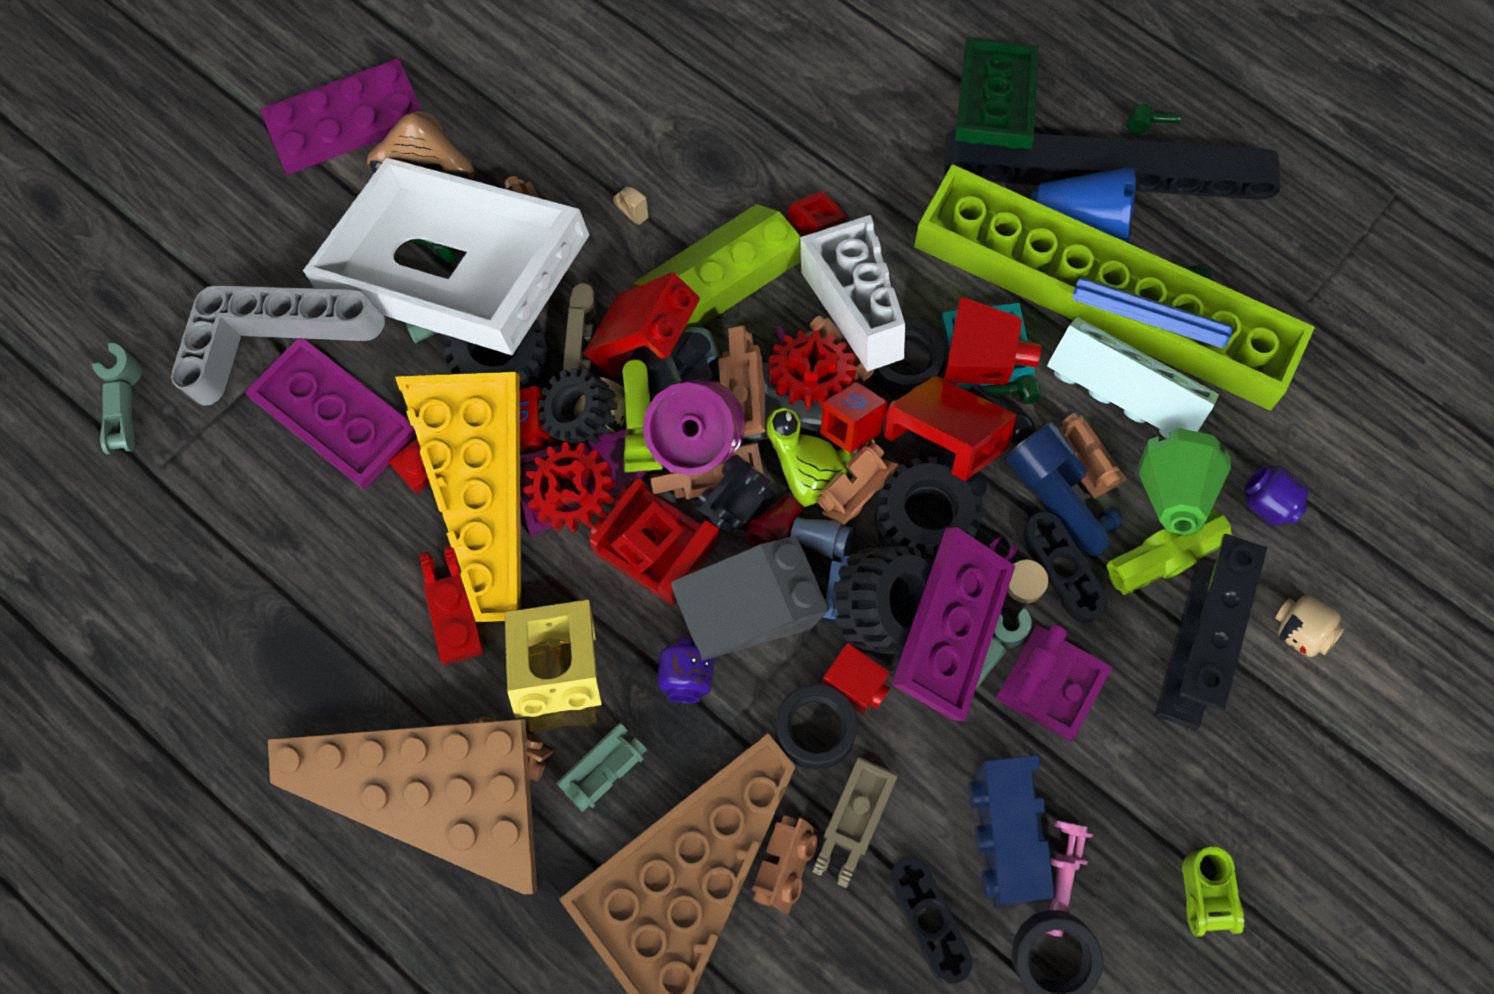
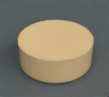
[1007,560,1048,603]

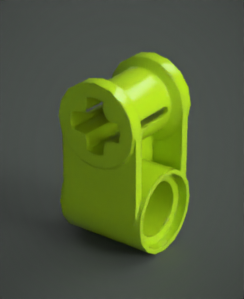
[1182,846,1244,937]

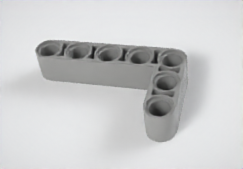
[171,286,385,406]

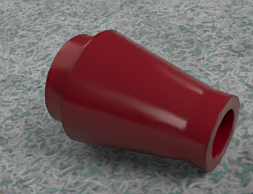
[745,495,803,547]

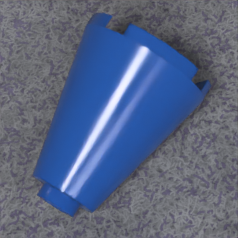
[1031,167,1136,243]

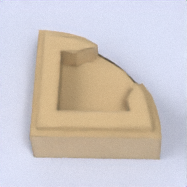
[613,187,648,225]

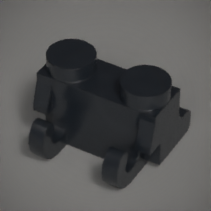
[697,455,775,533]

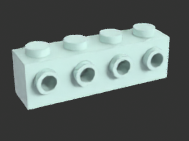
[1047,317,1219,439]

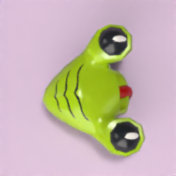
[766,407,875,507]

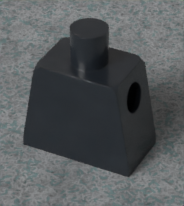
[629,332,713,404]

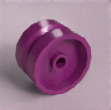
[643,378,746,476]

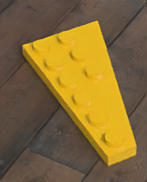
[395,372,521,622]

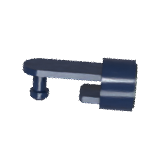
[1004,422,1122,556]

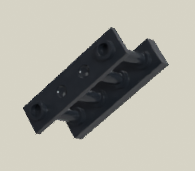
[1154,533,1268,730]

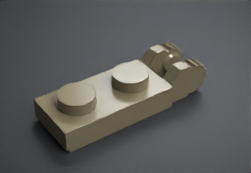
[563,282,597,374]
[812,757,898,888]

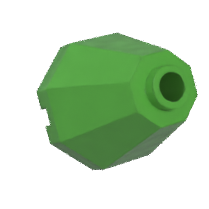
[1139,428,1231,535]

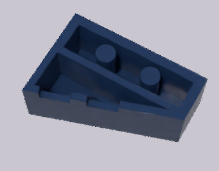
[968,755,1054,908]

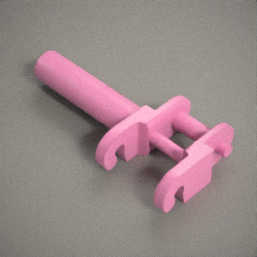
[1046,820,1093,937]

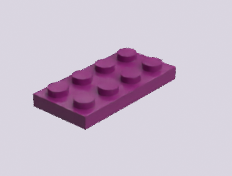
[260,58,422,175]
[245,338,416,491]
[892,527,1015,721]

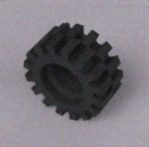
[538,368,617,447]

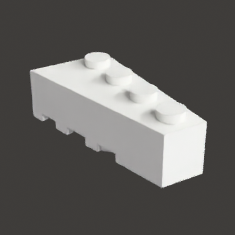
[800,215,905,371]

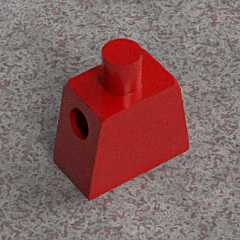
[944,297,1042,385]

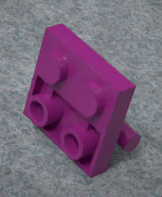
[995,625,1113,743]

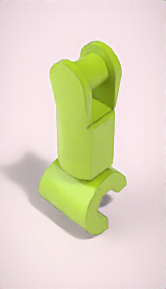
[623,360,663,473]

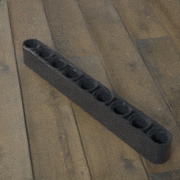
[944,130,1281,200]

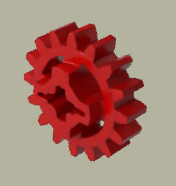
[768,330,856,409]
[524,442,616,533]

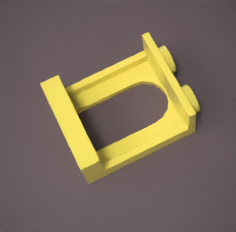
[505,600,602,718]

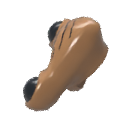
[367,111,475,181]

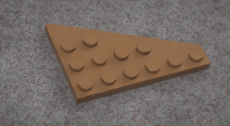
[268,719,537,895]
[559,733,795,994]

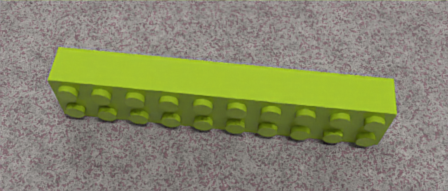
[914,164,1315,411]

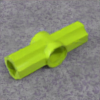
[1106,510,1232,596]

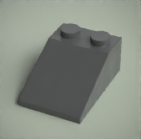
[670,535,829,660]

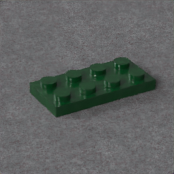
[955,37,1039,149]

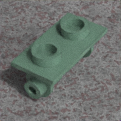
[556,723,647,812]

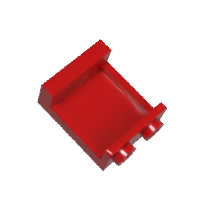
[583,272,700,378]
[884,375,1017,481]
[589,477,720,606]

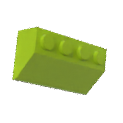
[633,204,801,332]

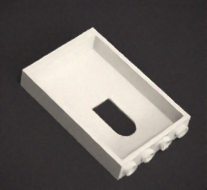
[303,158,589,355]

